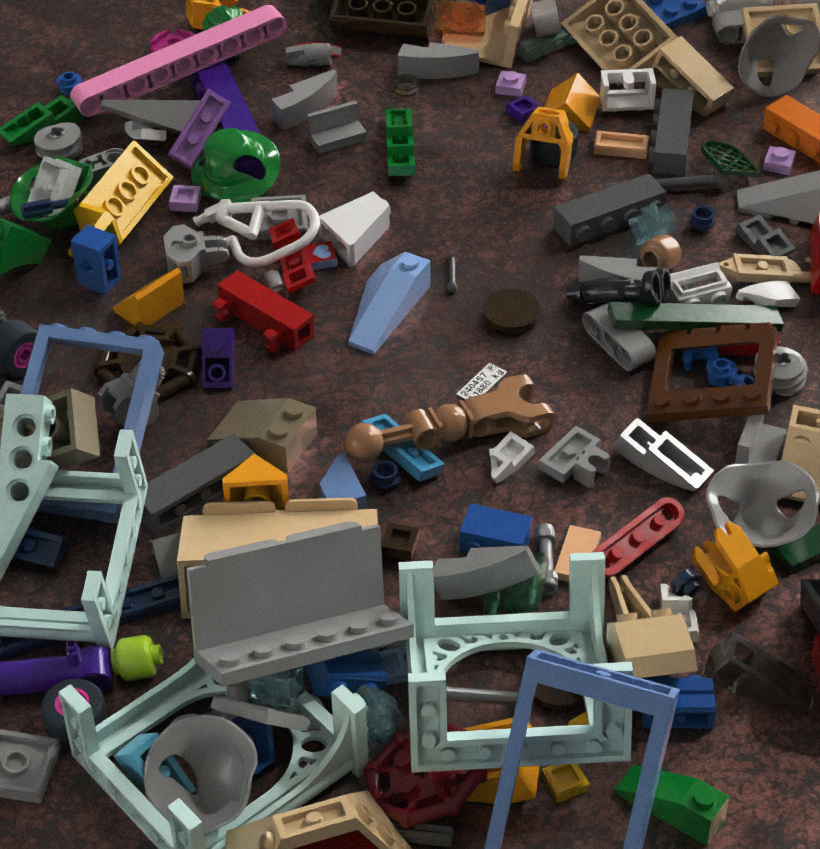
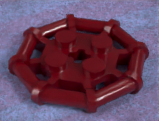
[363,721,489,830]

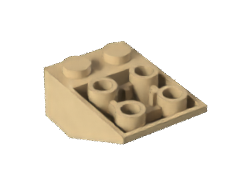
[781,405,820,505]

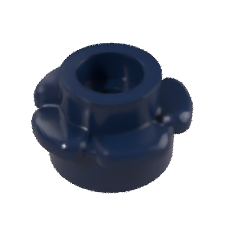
[689,206,716,231]
[370,460,401,489]
[671,569,702,598]

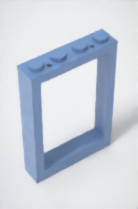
[21,323,164,524]
[484,649,680,849]

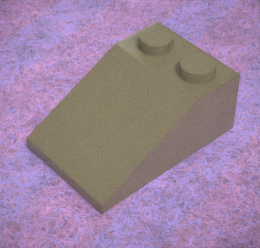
[0,388,100,468]
[207,398,317,473]

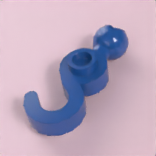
[682,347,755,387]

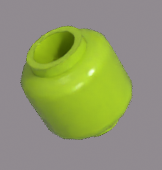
[111,635,163,682]

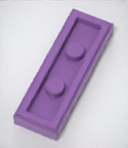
[167,89,231,170]

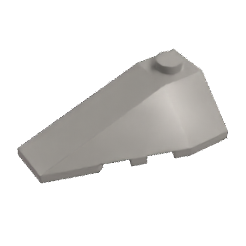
[100,100,201,135]
[736,170,820,225]

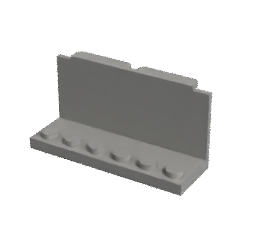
[187,521,414,687]

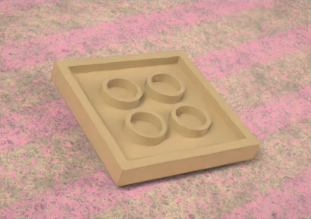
[741,3,820,78]

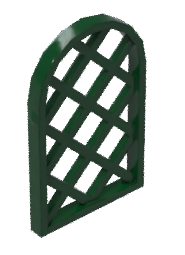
[701,141,762,177]

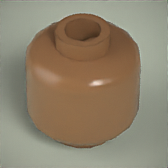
[639,234,681,270]

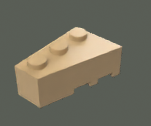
[651,36,734,117]

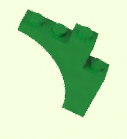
[0,218,51,275]

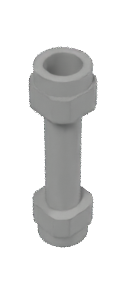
[535,523,558,595]

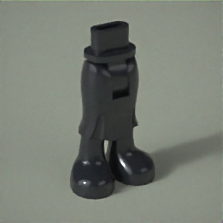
[566,267,671,304]

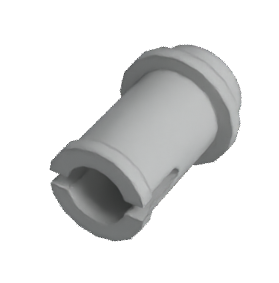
[263,270,290,299]

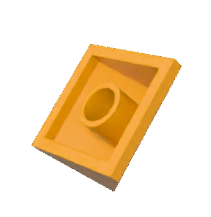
[544,73,601,132]
[112,268,185,326]
[222,453,289,510]

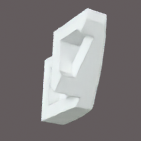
[124,120,166,141]
[735,281,801,307]
[489,431,536,484]
[660,584,699,642]

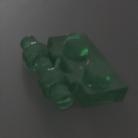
[483,552,550,615]

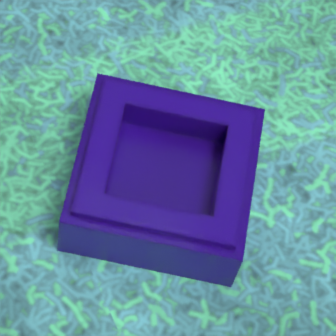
[506,95,541,124]

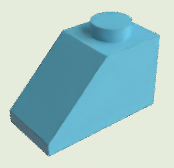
[114,732,196,794]

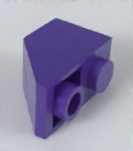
[202,328,235,388]

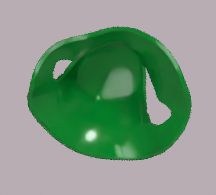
[191,128,280,203]
[9,157,93,230]

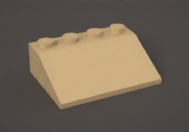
[561,0,678,87]

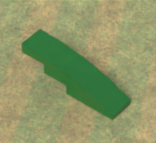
[0,95,86,146]
[385,108,415,176]

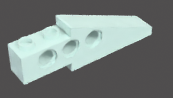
[0,393,59,581]

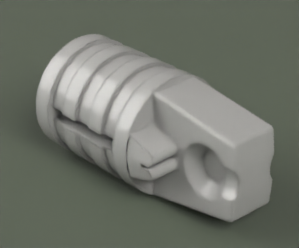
[285,43,332,67]

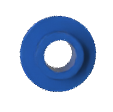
[56,72,82,95]

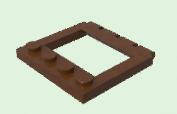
[646,322,779,423]

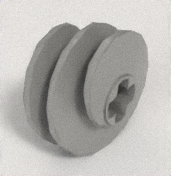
[34,122,83,159]
[753,346,808,397]

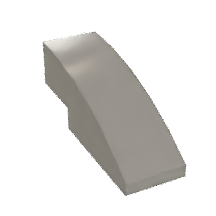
[397,42,479,79]
[271,69,338,131]
[578,255,657,284]
[612,418,714,492]
[433,546,540,600]

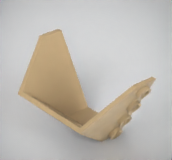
[225,790,412,849]

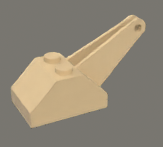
[606,575,698,678]

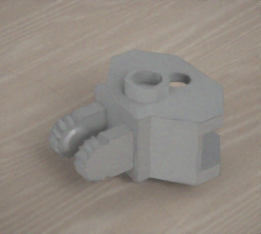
[163,224,229,284]
[98,361,166,426]

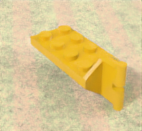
[68,140,174,258]

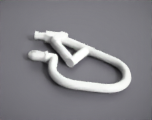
[193,199,320,267]

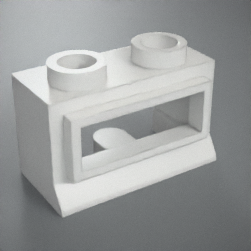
[600,68,656,112]
[667,262,732,305]

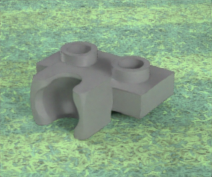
[538,426,611,488]

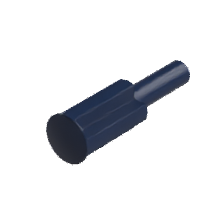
[20,198,79,220]

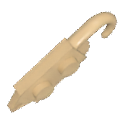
[719,253,811,284]

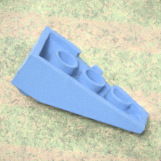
[348,251,431,355]

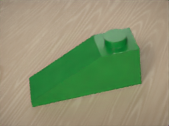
[614,765,730,846]

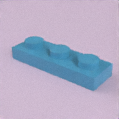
[362,414,445,482]

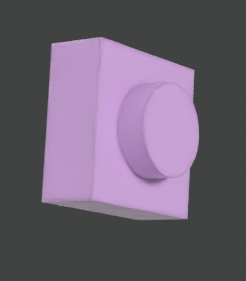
[495,71,526,97]
[763,146,796,175]
[169,185,202,212]

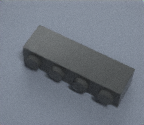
[648,88,694,176]
[553,174,667,247]
[141,433,256,536]

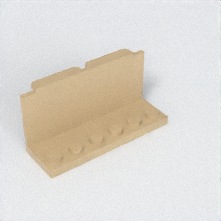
[441,0,533,69]
[177,498,378,619]

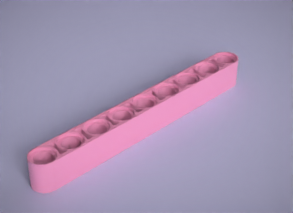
[70,5,287,117]

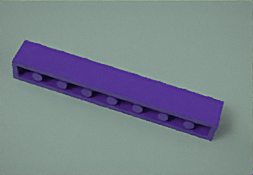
[190,60,265,180]

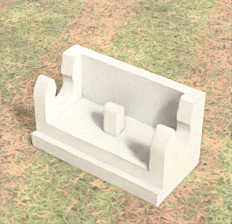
[27,156,82,217]

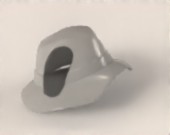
[738,15,820,97]
[706,460,819,548]
[144,715,258,835]

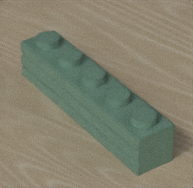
[518,25,576,63]

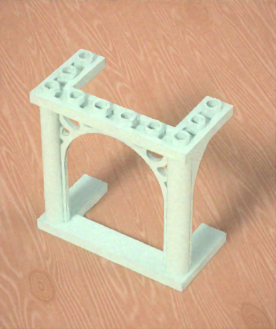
[0,429,148,653]
[398,552,633,773]
[58,658,369,849]

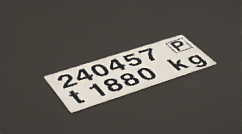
[456,363,507,399]

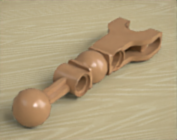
[344,375,556,462]

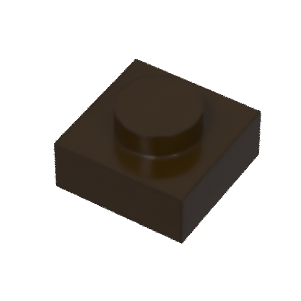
[381,522,420,560]

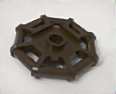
[93,322,202,402]

